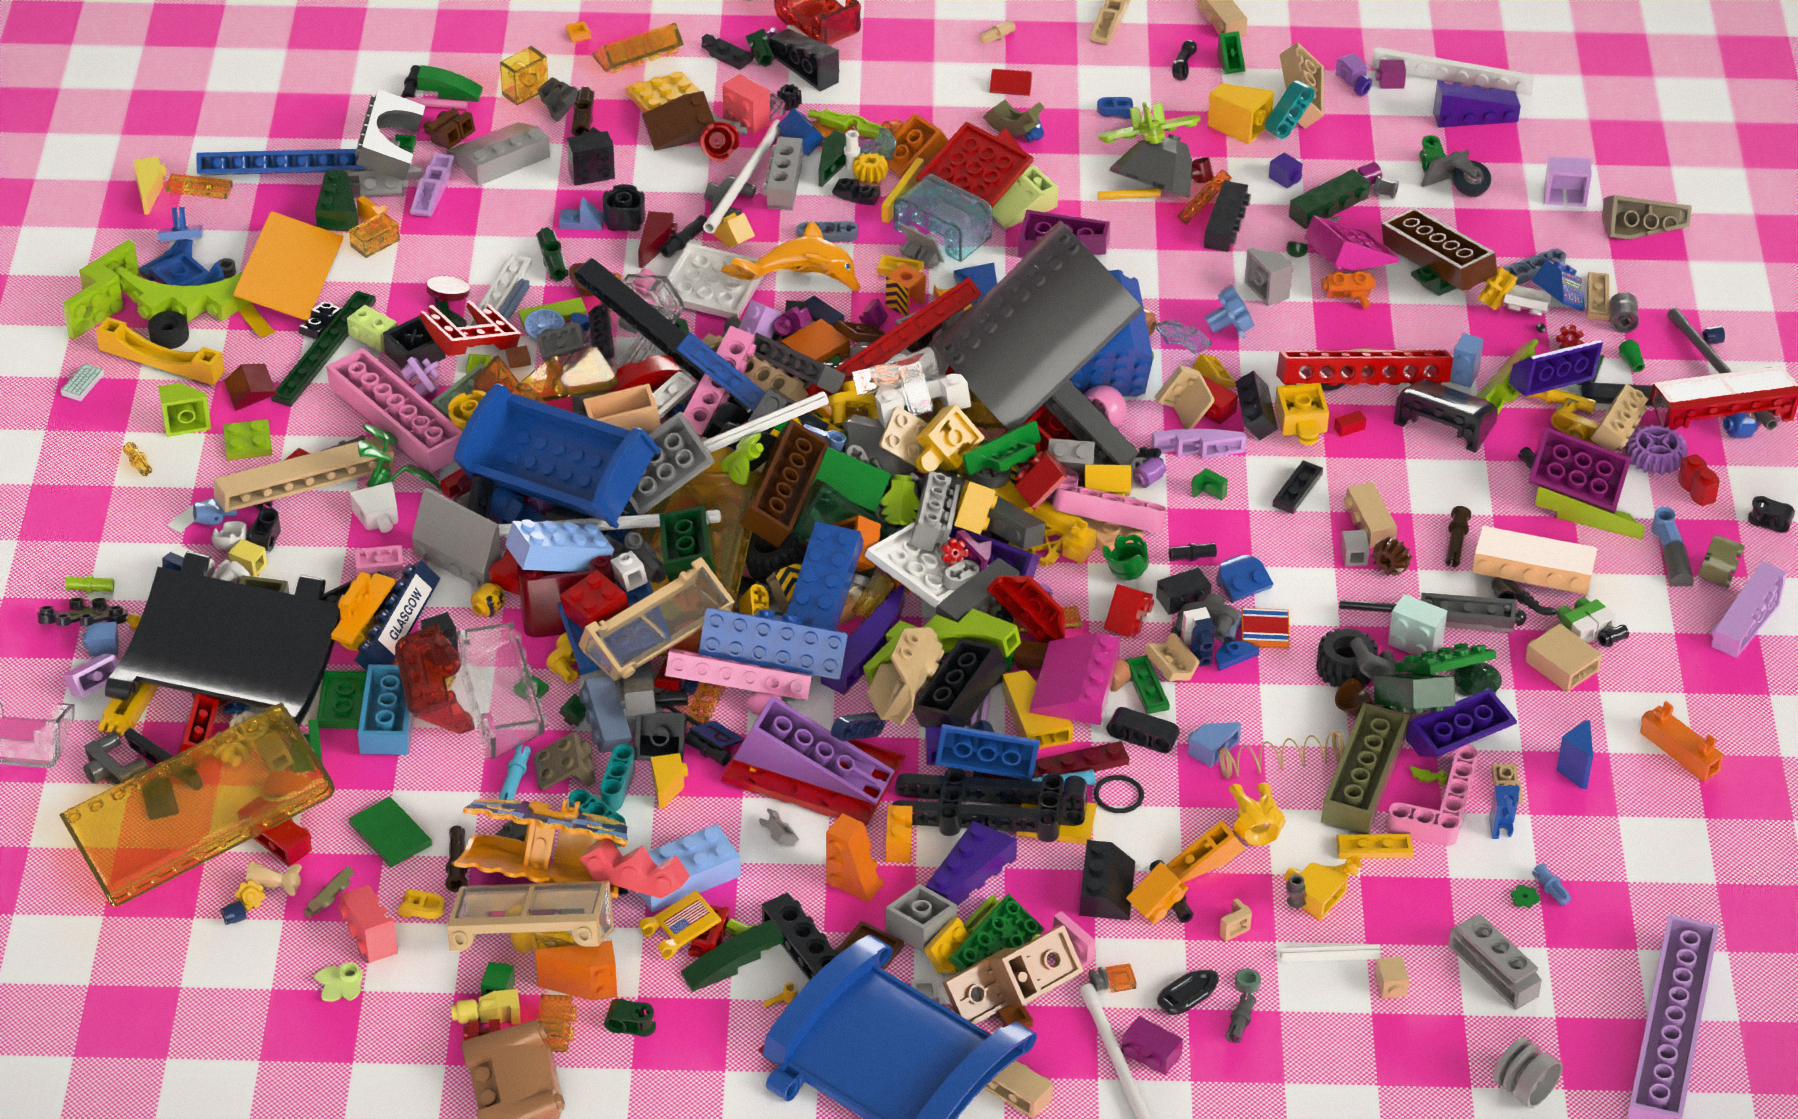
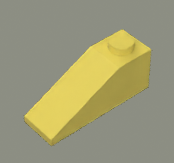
[133,156,166,215]

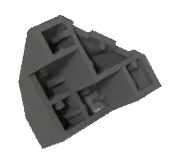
[1109,134,1192,198]
[843,414,916,479]

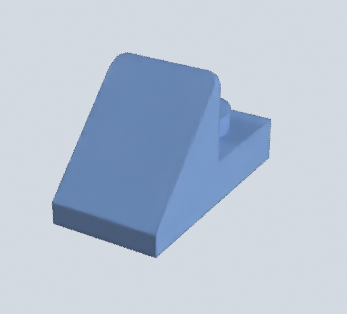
[559,198,603,231]

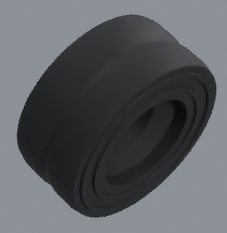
[148,311,189,349]

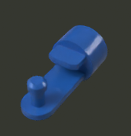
[489,487,545,524]

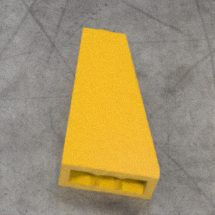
[1002,670,1073,749]

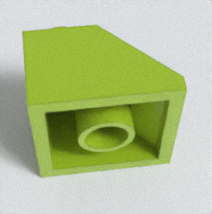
[158,383,211,437]

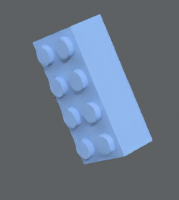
[505,520,614,572]
[638,824,741,913]

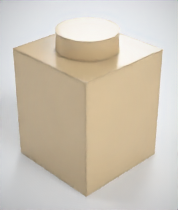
[1375,956,1409,999]

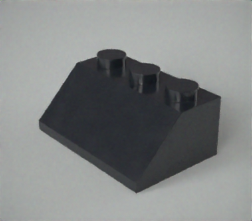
[1079,840,1136,920]

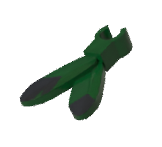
[435,297,467,327]

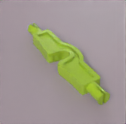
[808,109,895,141]

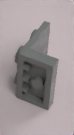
[536,322,588,361]

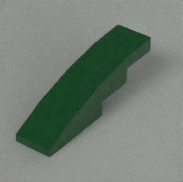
[681,919,784,992]

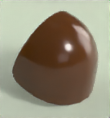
[1335,677,1376,717]

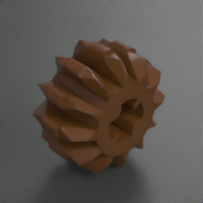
[1371,536,1412,576]

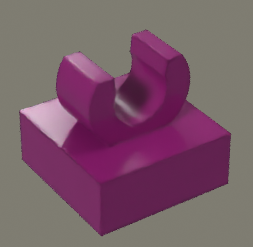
[859,299,888,328]

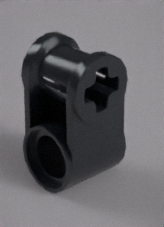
[1748,496,1795,533]
[246,508,281,552]

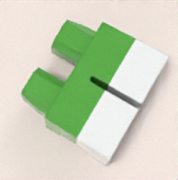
[1557,597,1616,643]

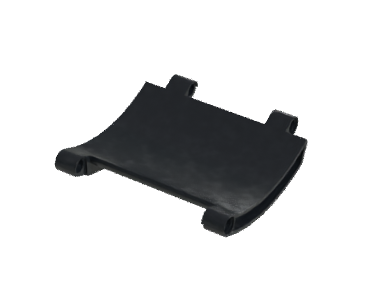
[105,551,341,736]

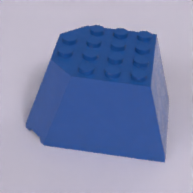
[1069,269,1153,397]

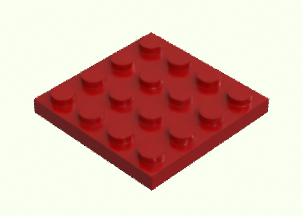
[916,121,1034,218]

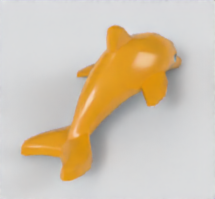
[720,222,861,291]

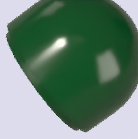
[1286,241,1308,257]

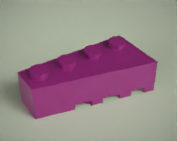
[1018,210,1110,258]

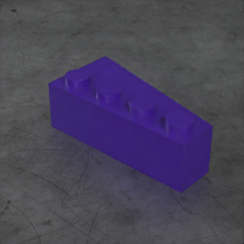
[1433,80,1521,128]
[925,821,1017,907]

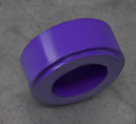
[1354,75,1372,96]

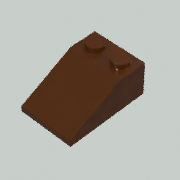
[642,91,715,151]

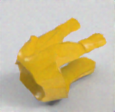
[1228,782,1286,846]

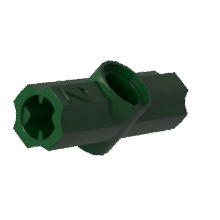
[536,227,568,282]

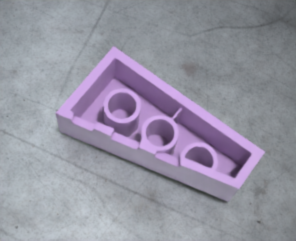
[1711,560,1787,658]

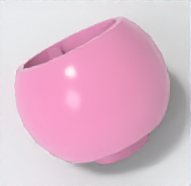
[1083,385,1127,428]

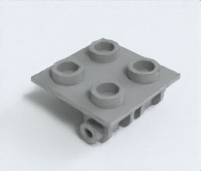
[900,223,945,268]

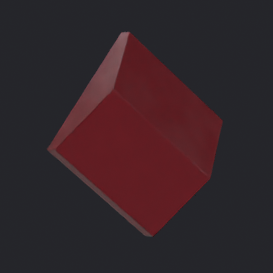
[224,363,277,411]

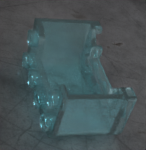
[894,174,993,262]

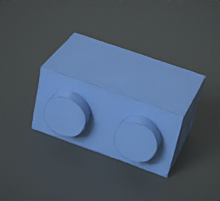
[1450,333,1484,388]

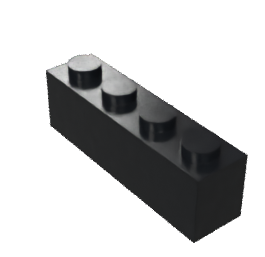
[1204,180,1251,252]

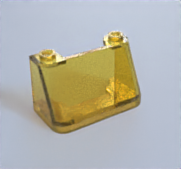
[515,347,617,402]

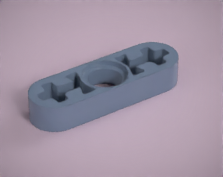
[797,221,858,242]

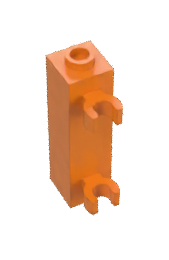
[1640,701,1724,782]

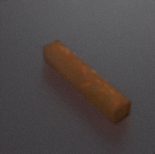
[1177,169,1232,225]

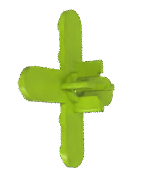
[1098,102,1201,144]

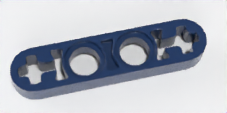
[831,712,886,741]

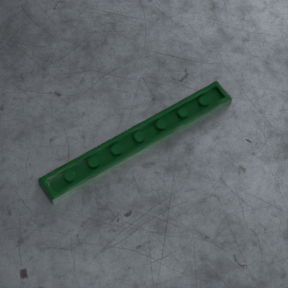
[271,290,376,407]

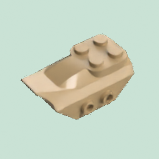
[867,627,945,726]

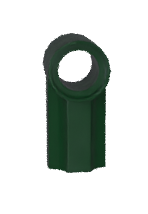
[745,28,775,67]

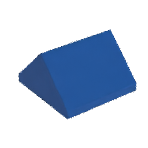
[1556,720,1593,789]

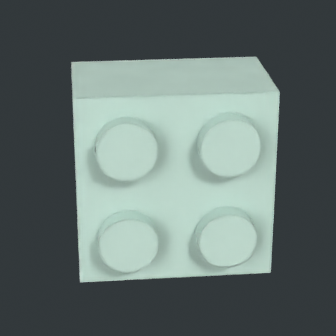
[1388,594,1447,657]

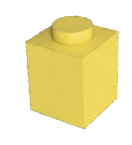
[228,539,267,577]

